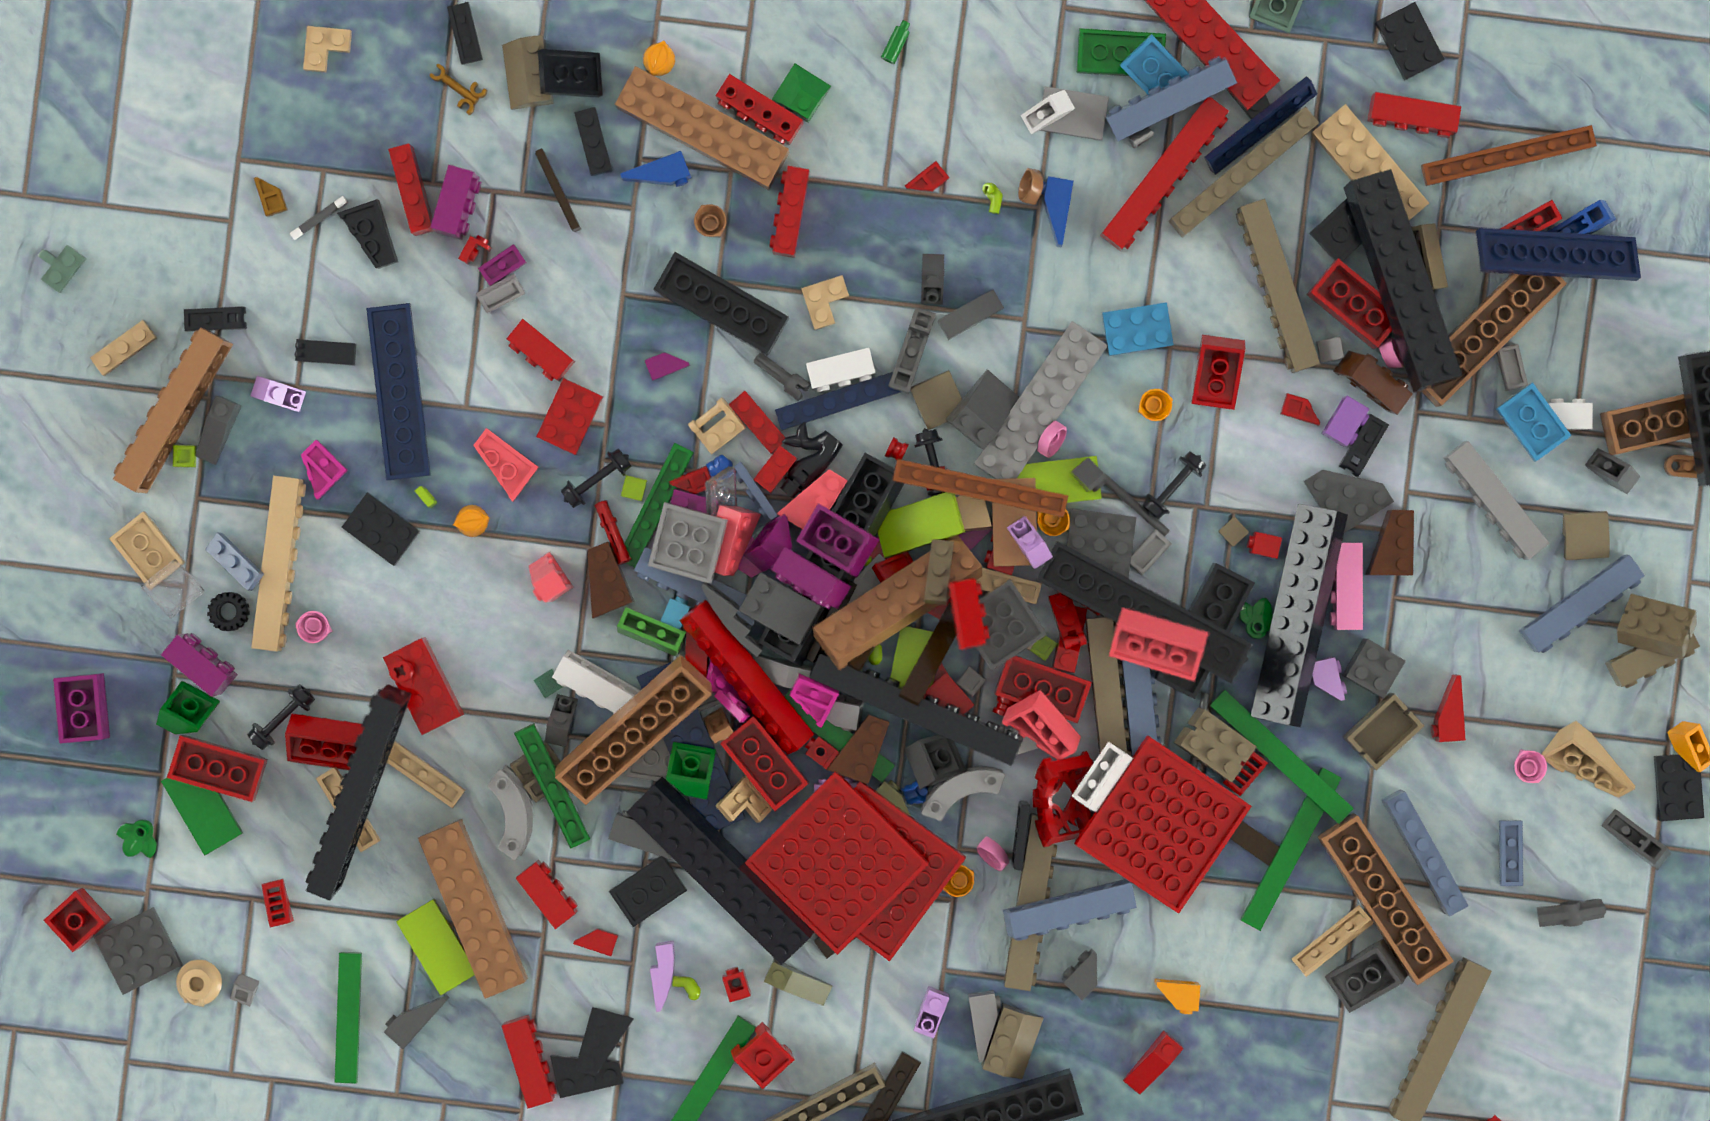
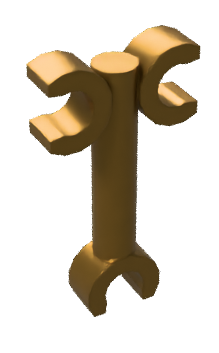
[430,64,487,115]

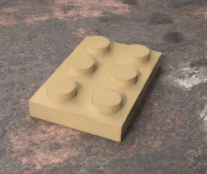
[109,512,186,589]

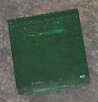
[534,668,564,698]

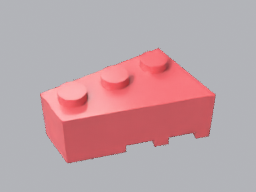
[777,469,848,529]
[715,505,761,576]
[529,552,574,603]
[1002,690,1081,760]

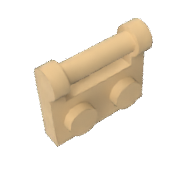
[688,397,746,455]

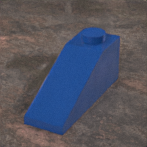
[620,151,691,187]
[1041,176,1074,247]
[1547,200,1616,234]

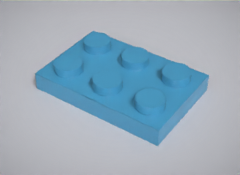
[1120,34,1189,94]
[1102,302,1174,356]
[1496,383,1572,462]

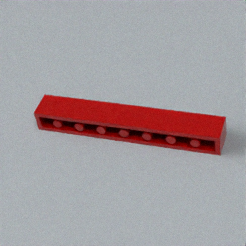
[1100,97,1229,251]
[679,600,814,755]

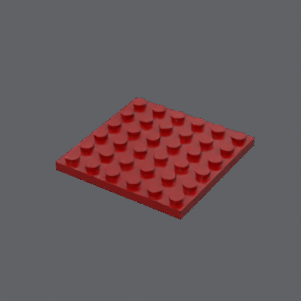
[1074,735,1252,914]
[745,771,929,955]
[854,781,966,962]

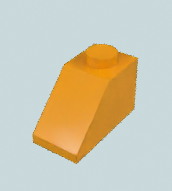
[1667,721,1710,772]
[1154,979,1201,1014]

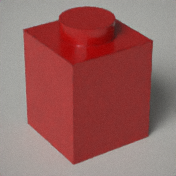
[1247,532,1282,559]

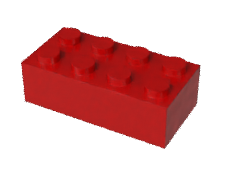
[1306,258,1392,350]
[383,637,464,735]
[994,655,1092,723]
[720,715,809,811]
[167,735,268,802]

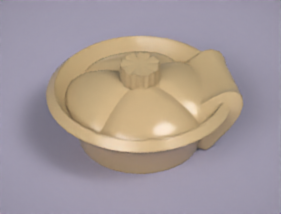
[176,960,222,1007]

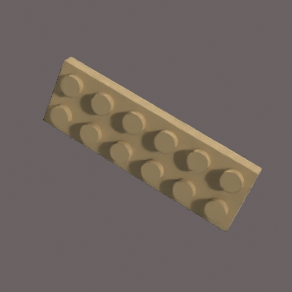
[1311,104,1429,220]

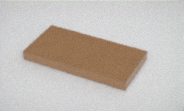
[992,478,1037,566]

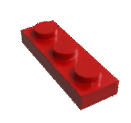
[729,391,785,454]

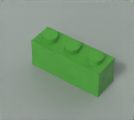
[617,607,686,657]

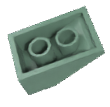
[1249,0,1303,33]

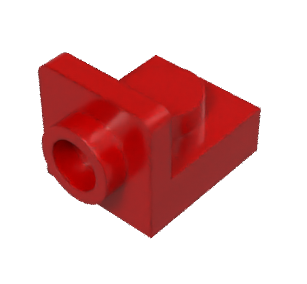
[458,235,492,265]

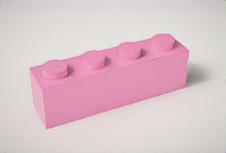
[1329,543,1363,630]

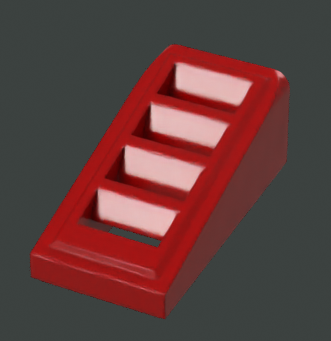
[1223,751,1268,796]
[261,879,294,928]

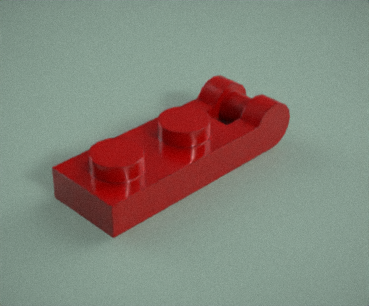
[1048,593,1087,650]

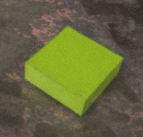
[173,445,196,467]
[621,475,647,501]
[415,486,437,508]
[1029,636,1058,661]

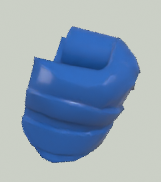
[706,455,733,481]
[901,780,928,805]

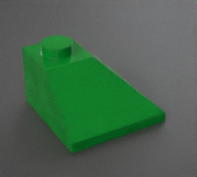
[772,63,831,123]
[156,681,220,735]
[666,742,716,799]

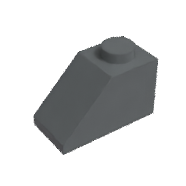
[1585,448,1640,494]

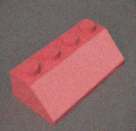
[1109,608,1208,681]

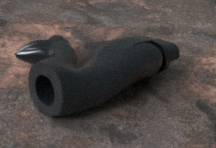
[780,422,843,499]

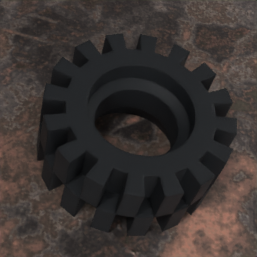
[207,592,250,631]

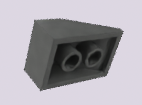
[946,369,1019,450]
[739,572,822,645]
[1325,939,1408,1013]

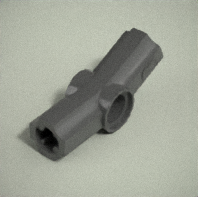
[1537,898,1606,927]

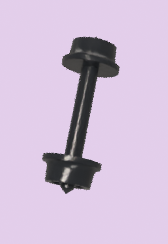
[914,428,945,497]
[561,449,632,508]
[1142,451,1206,520]
[247,684,315,750]

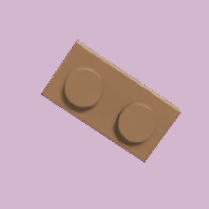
[703,707,733,743]

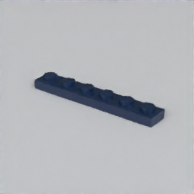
[1204,76,1317,175]
[775,372,901,431]

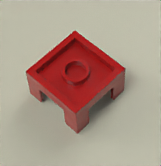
[731,1022,795,1089]

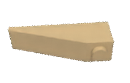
[1541,721,1635,798]

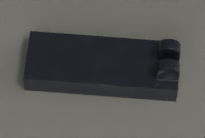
[447,2,483,65]
[294,339,356,366]

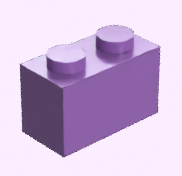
[1321,395,1369,447]

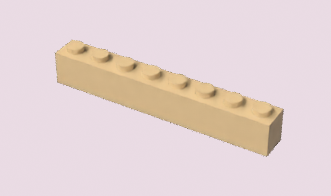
[251,476,306,651]

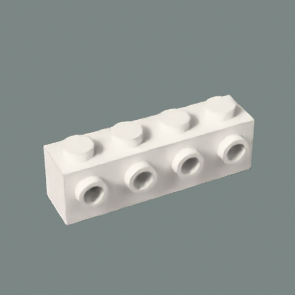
[552,650,640,714]

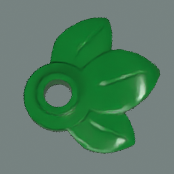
[1239,598,1273,639]
[117,820,157,858]

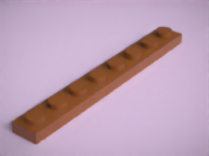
[1421,125,1597,186]
[892,459,1068,517]

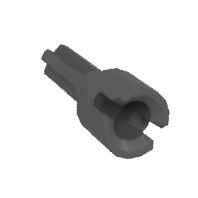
[754,353,811,401]

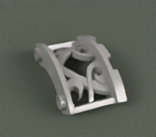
[488,765,534,860]
[920,766,1005,821]

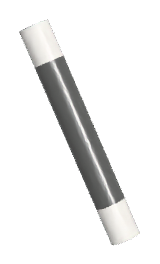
[290,196,348,240]

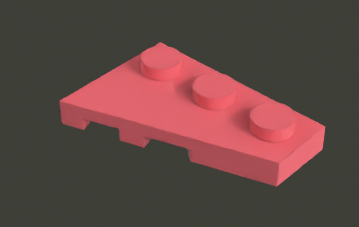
[473,428,539,502]

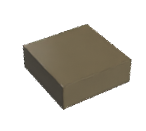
[1218,516,1249,547]

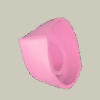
[1379,337,1404,369]
[1037,421,1067,458]
[295,611,333,643]
[1514,749,1547,783]
[977,836,1009,871]

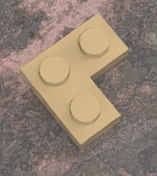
[303,26,352,72]
[801,275,849,330]
[716,776,772,823]

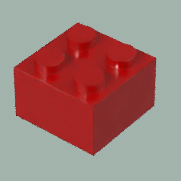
[43,888,112,952]

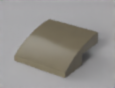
[910,370,962,430]
[1562,511,1610,560]
[510,741,561,803]

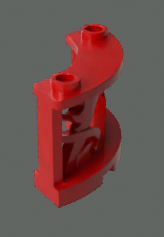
[1032,751,1094,847]

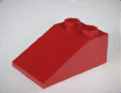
[1192,334,1246,410]

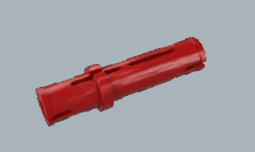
[594,500,632,565]

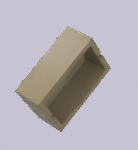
[1617,594,1697,660]
[1342,693,1424,770]
[1174,707,1256,782]

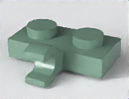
[38,245,86,293]

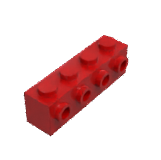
[716,74,804,145]
[769,166,810,258]

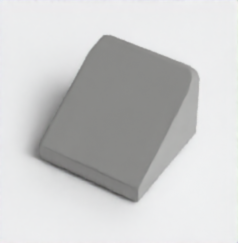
[1127,127,1154,148]
[1317,337,1344,363]
[230,974,259,1006]

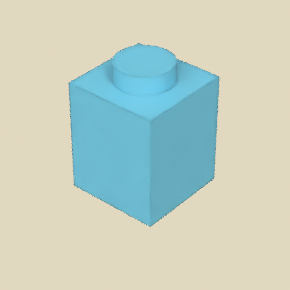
[660,596,691,630]

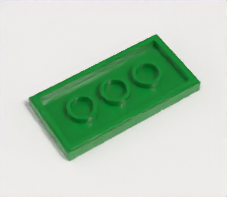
[1076,28,1166,76]
[161,778,243,856]

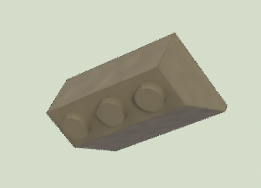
[502,35,554,110]
[1411,223,1448,291]
[981,1003,1043,1079]

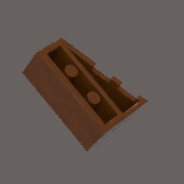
[1333,351,1413,415]
[1365,510,1414,576]
[588,542,635,619]
[827,714,890,784]

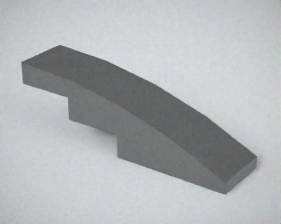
[701,582,763,657]

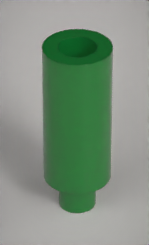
[881,20,910,64]

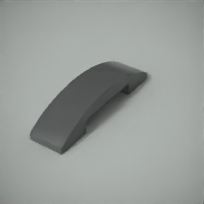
[888,307,936,394]

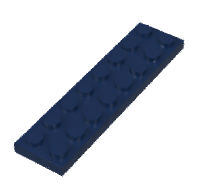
[1476,228,1641,281]
[366,303,431,481]
[637,660,745,830]

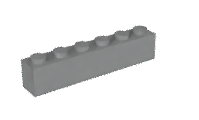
[1444,441,1550,560]

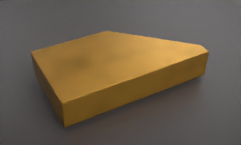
[254,177,288,217]

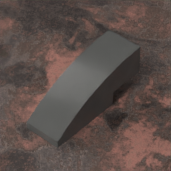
[938,290,1004,340]

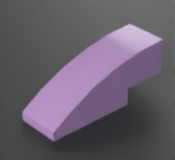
[650,941,675,1012]

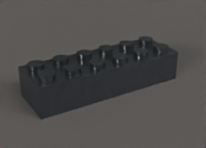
[653,252,789,356]
[1678,351,1710,486]
[1155,563,1255,699]

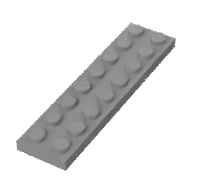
[974,321,1108,479]

